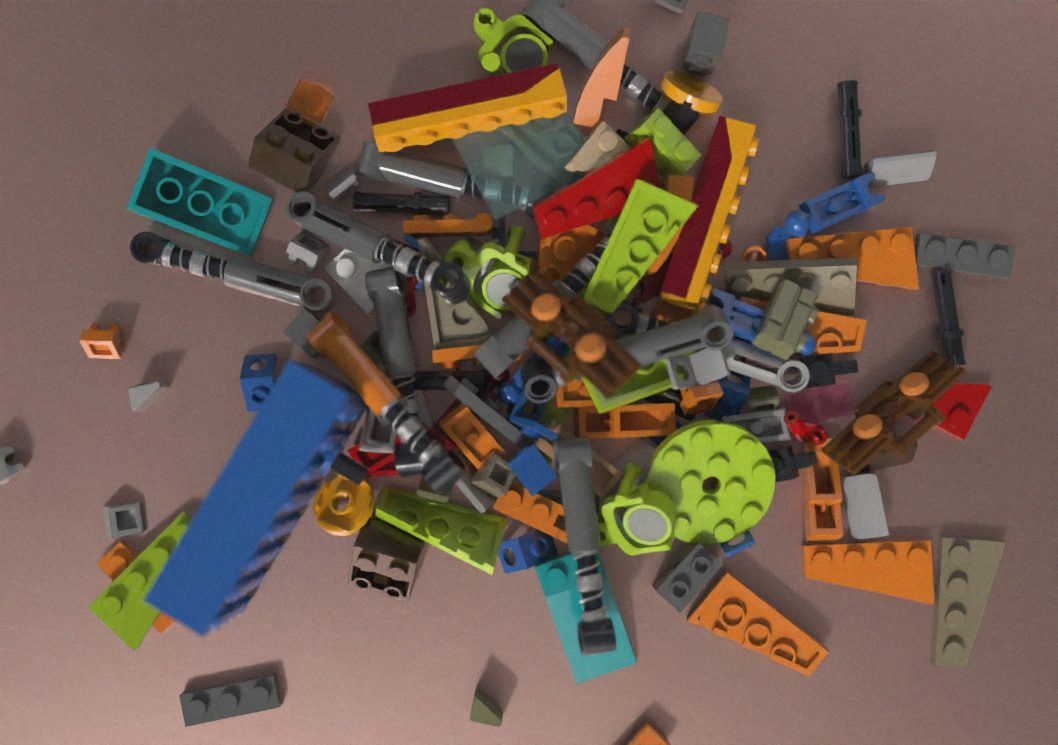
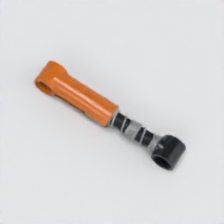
[307,312,468,494]

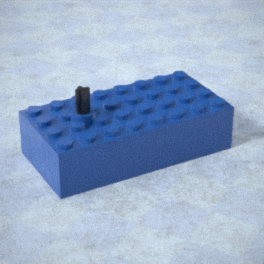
[143,360,369,637]

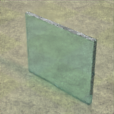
[451,112,585,220]

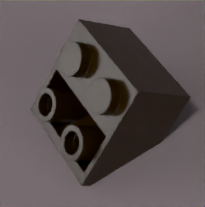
[248,108,341,192]
[347,518,425,601]

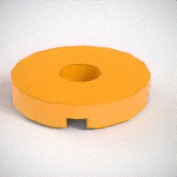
[661,71,723,113]
[313,474,375,536]

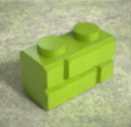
[624,107,701,178]

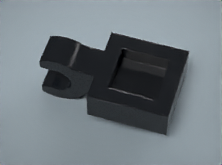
[798,353,859,389]
[768,446,818,483]

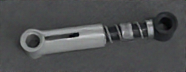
[607,300,810,392]

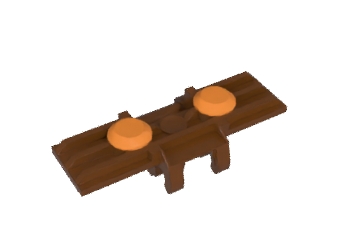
[501,269,643,399]
[821,350,966,475]

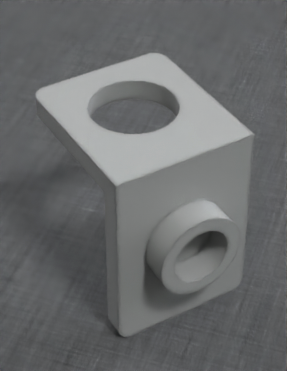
[666,348,730,389]

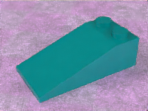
[126,148,273,257]
[535,549,637,684]

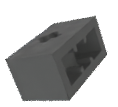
[682,12,730,76]
[652,541,723,613]

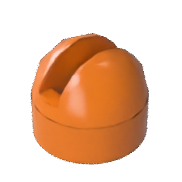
[742,245,768,262]

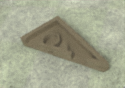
[417,238,494,350]

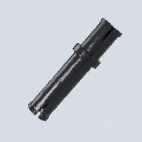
[836,80,863,179]
[353,191,450,216]
[930,270,966,366]
[391,368,488,393]

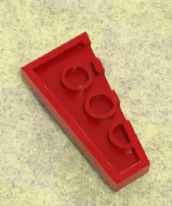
[532,137,661,239]

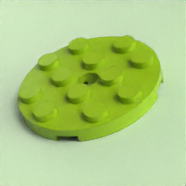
[645,420,775,545]

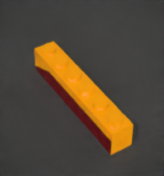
[368,62,567,153]
[661,116,760,311]

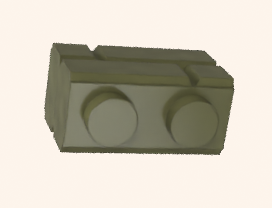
[752,279,819,360]

